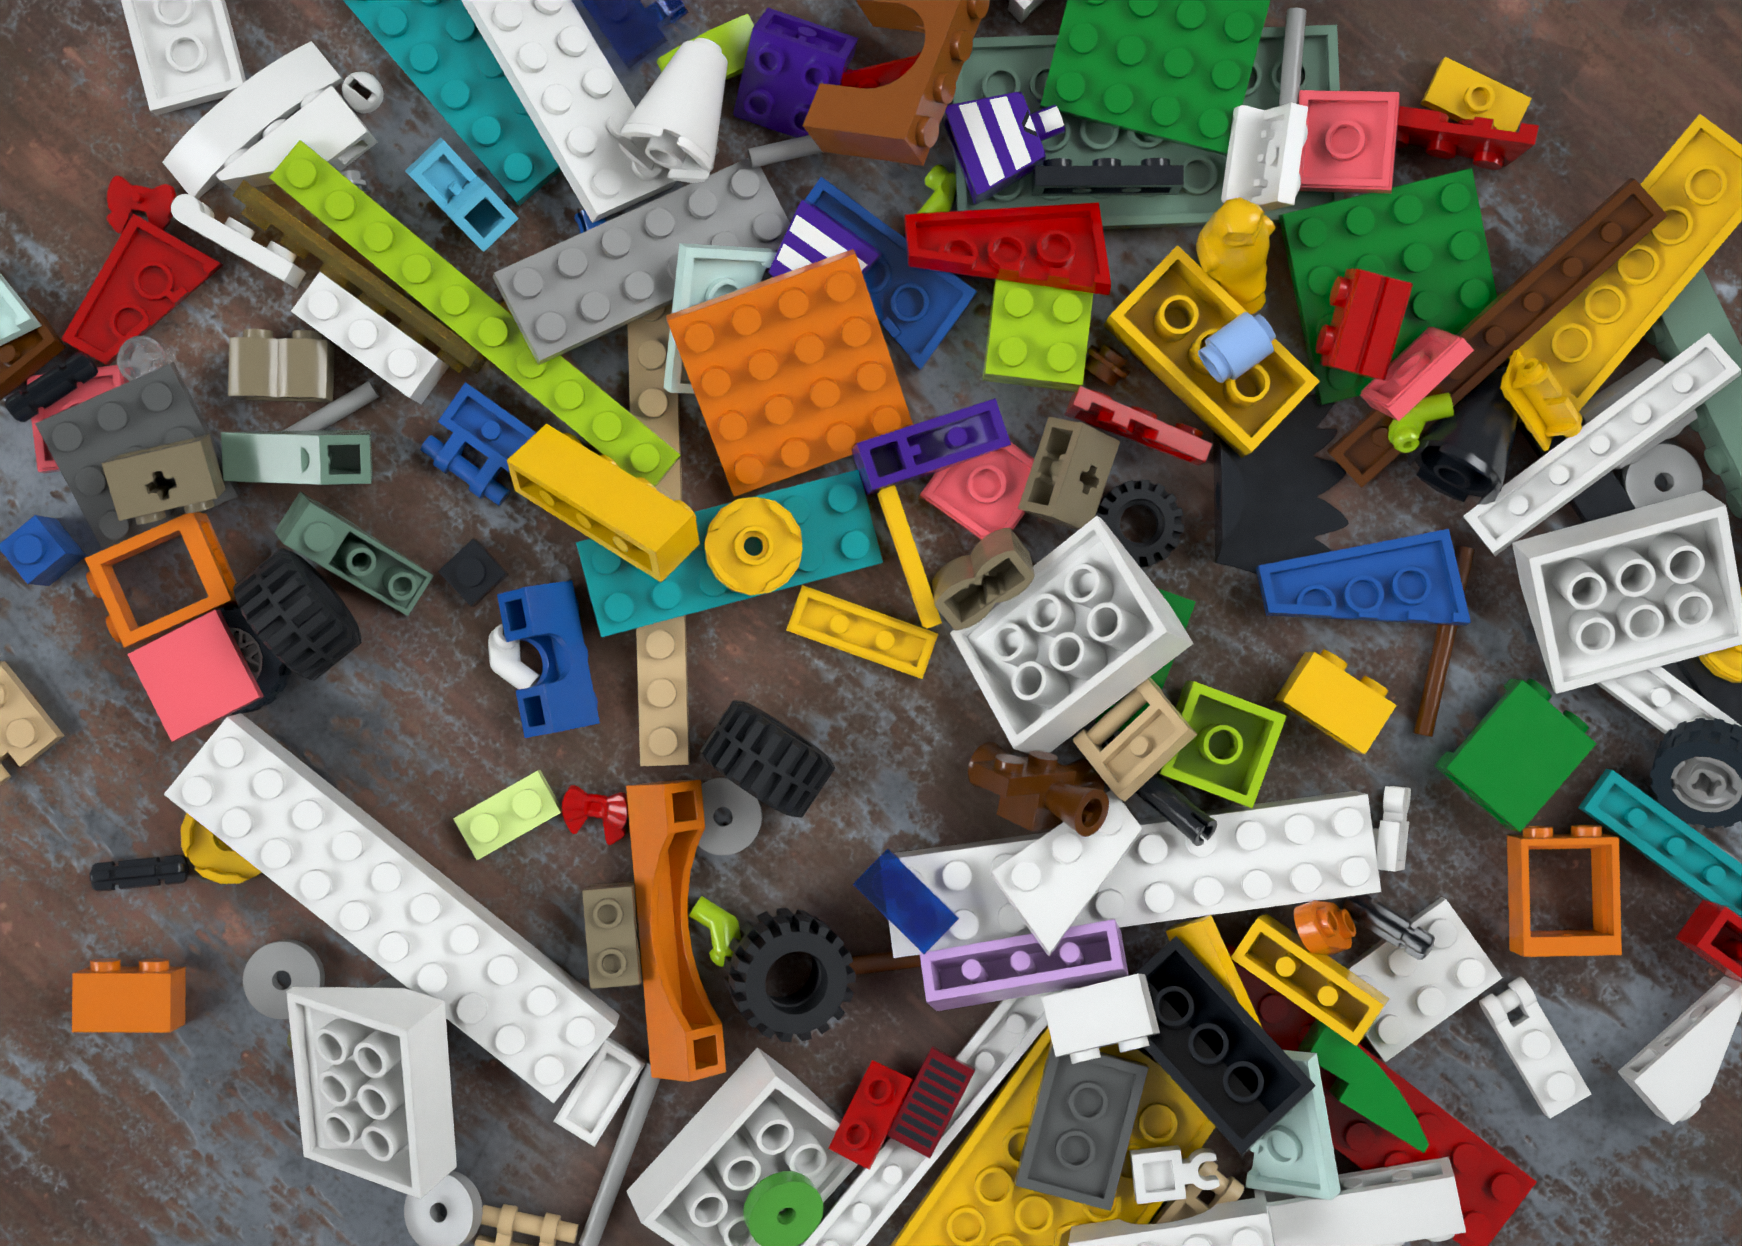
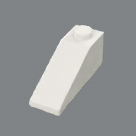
[1618,976,1742,1125]

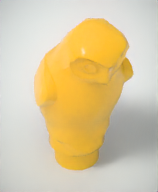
[1196,197,1275,315]

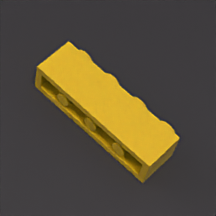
[507,423,700,582]

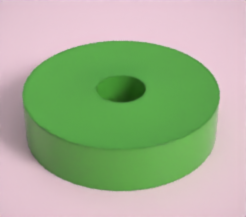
[743,1171,824,1246]

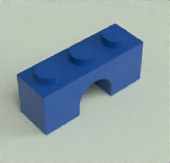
[497,580,600,738]

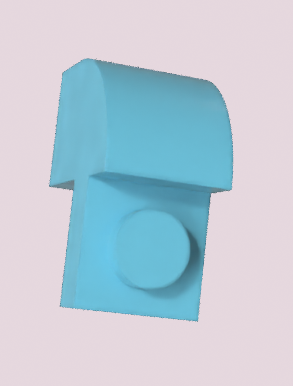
[405,138,519,252]

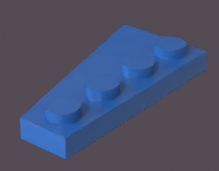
[805,177,978,370]
[1256,529,1471,626]

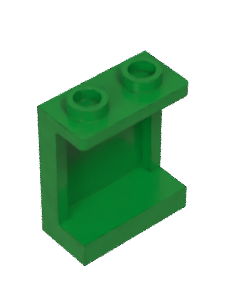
[1434,678,1597,832]

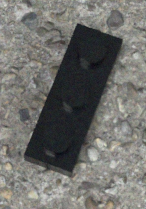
[1032,158,1184,196]

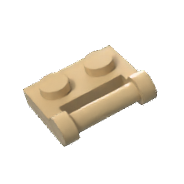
[1072,677,1197,801]

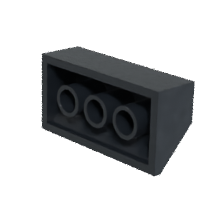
[1135,936,1316,1156]

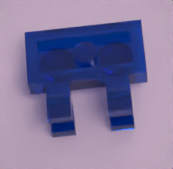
[581,0,689,69]

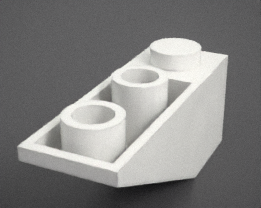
[216,85,378,191]

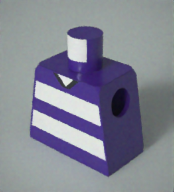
[942,92,1065,205]
[769,200,884,277]

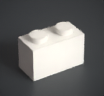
[1041,974,1160,1064]

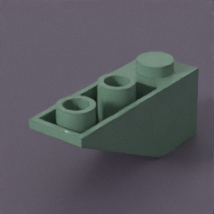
[221,430,373,485]
[274,491,434,616]

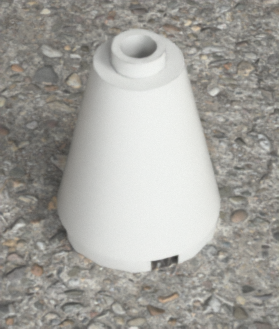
[618,38,728,183]

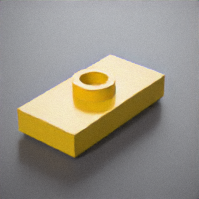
[1420,57,1532,132]

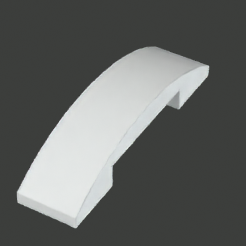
[163,41,344,199]

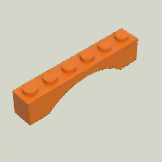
[626,780,726,1082]

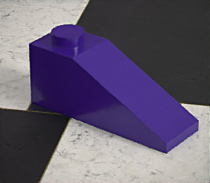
[852,398,1011,496]

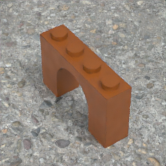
[803,0,989,166]

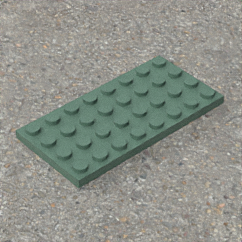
[952,25,1344,230]

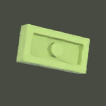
[453,770,562,860]

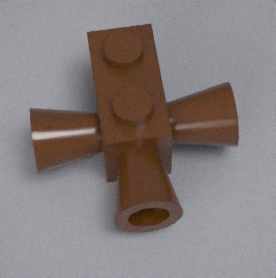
[968,742,1109,837]

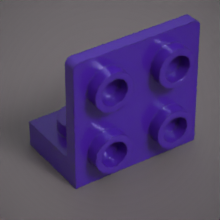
[733,8,859,138]

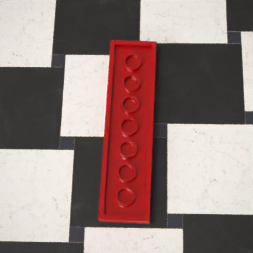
[1225,942,1537,1246]

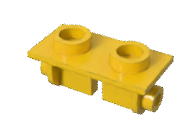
[1500,350,1582,451]

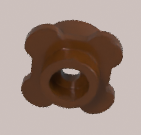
[1085,343,1130,387]

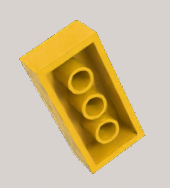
[1103,245,1320,458]

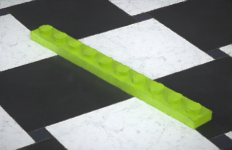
[269,140,682,488]

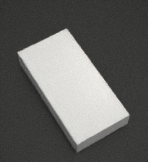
[553,1037,646,1147]

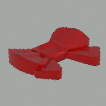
[106,175,176,234]
[562,785,629,845]

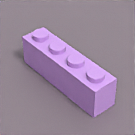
[919,919,1129,1011]

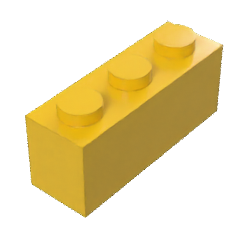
[1231,913,1390,1046]

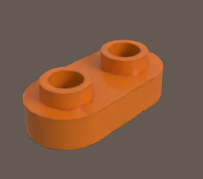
[1294,900,1356,955]

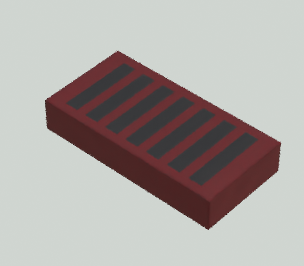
[887,1046,975,1158]

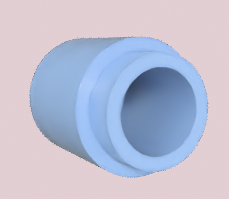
[1198,312,1276,383]

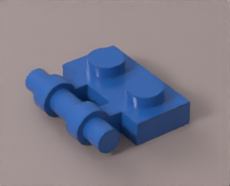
[420,382,537,506]

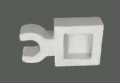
[1373,786,1411,872]
[1129,1145,1220,1204]

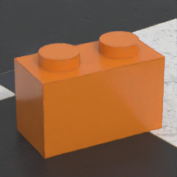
[72,958,186,1033]

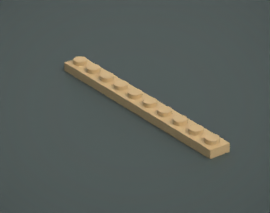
[627,303,690,766]

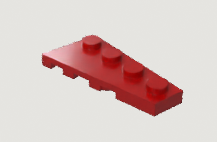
[904,202,1111,295]

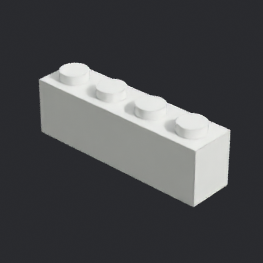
[1254,1157,1466,1246]

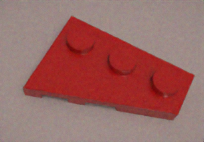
[1396,106,1539,170]
[61,213,223,365]
[1064,386,1212,466]

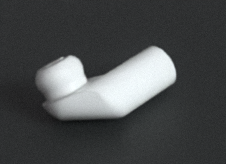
[488,624,540,690]

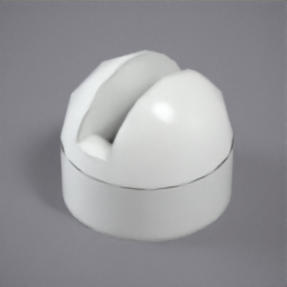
[342,71,384,113]

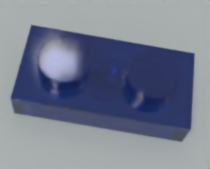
[853,848,959,954]

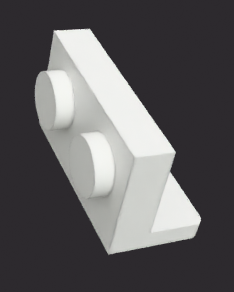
[1221,102,1308,212]

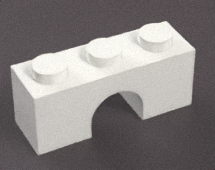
[291,272,449,404]

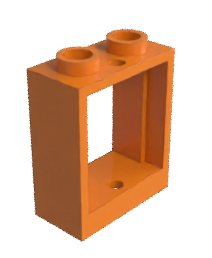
[85,512,238,648]
[1507,825,1622,957]

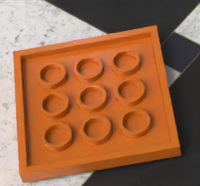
[666,249,913,497]

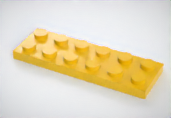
[1508,114,1742,411]

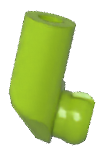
[917,164,956,214]
[1388,392,1454,453]
[689,896,741,967]

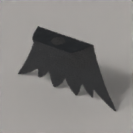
[1213,394,1349,574]

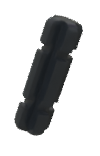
[5,352,98,422]
[89,855,189,892]
[1343,894,1435,960]

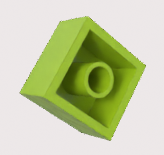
[982,279,1094,392]
[1157,681,1287,808]

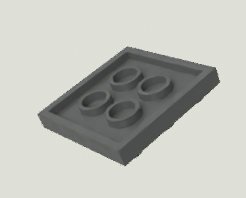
[35,362,241,550]

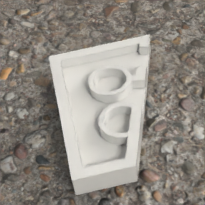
[991,790,1142,956]

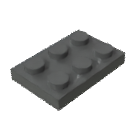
[1014,1040,1149,1211]

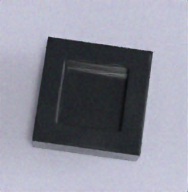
[438,538,509,607]

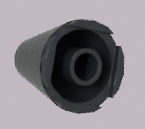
[1407,366,1520,505]

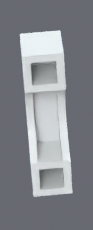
[1068,1196,1275,1246]

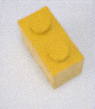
[1274,649,1397,754]

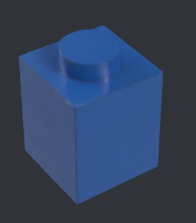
[0,515,86,586]

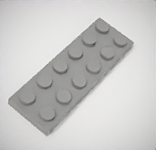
[493,158,790,365]

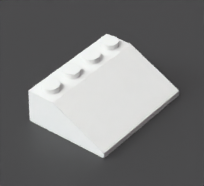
[1512,490,1742,694]
[950,516,1193,754]
[286,987,457,1199]
[626,1047,858,1246]

